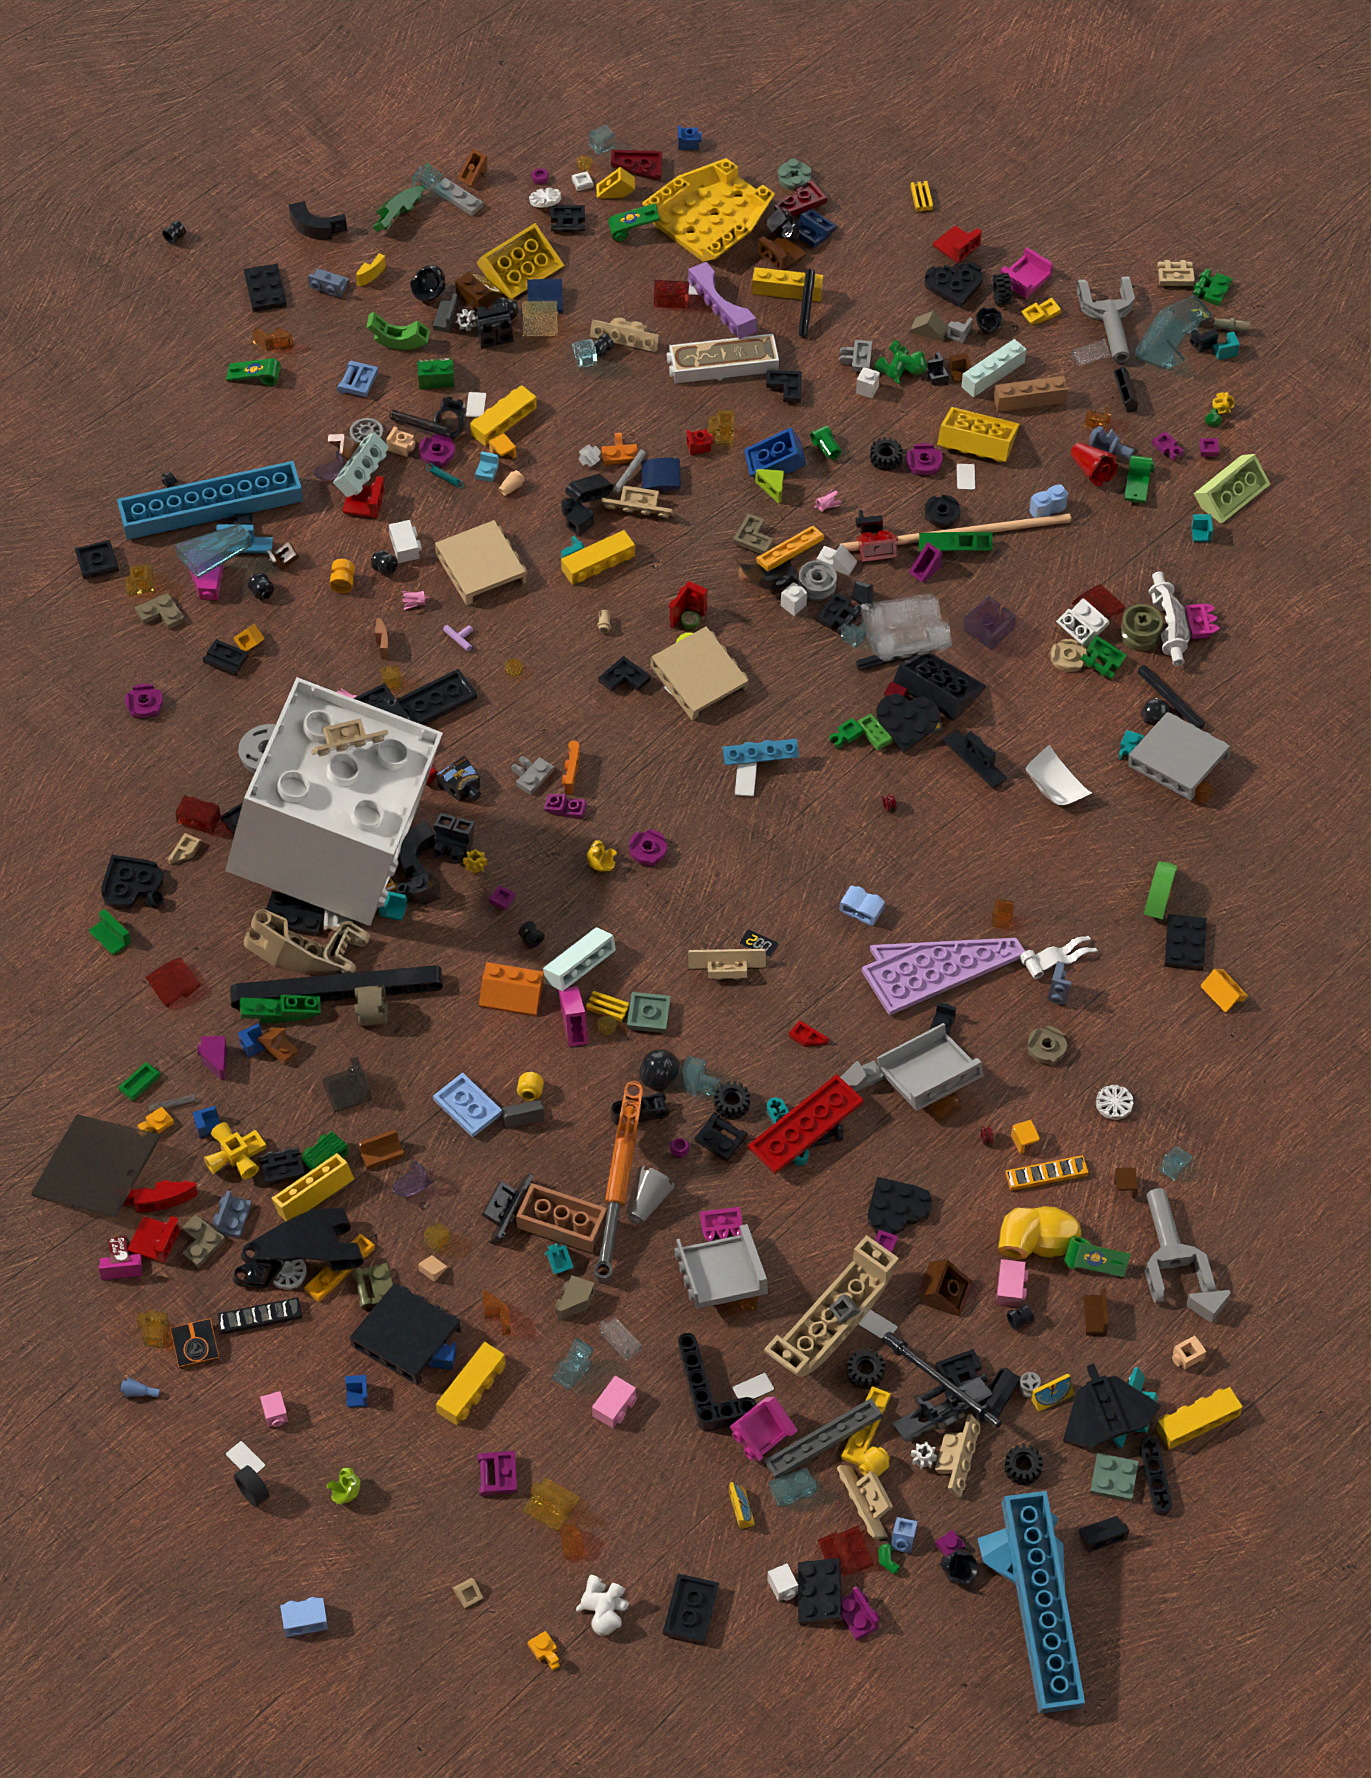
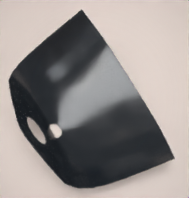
[736,559,798,590]

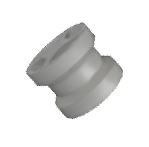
[1019,1372,1041,1398]

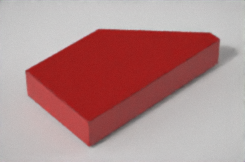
[788,1020,829,1047]

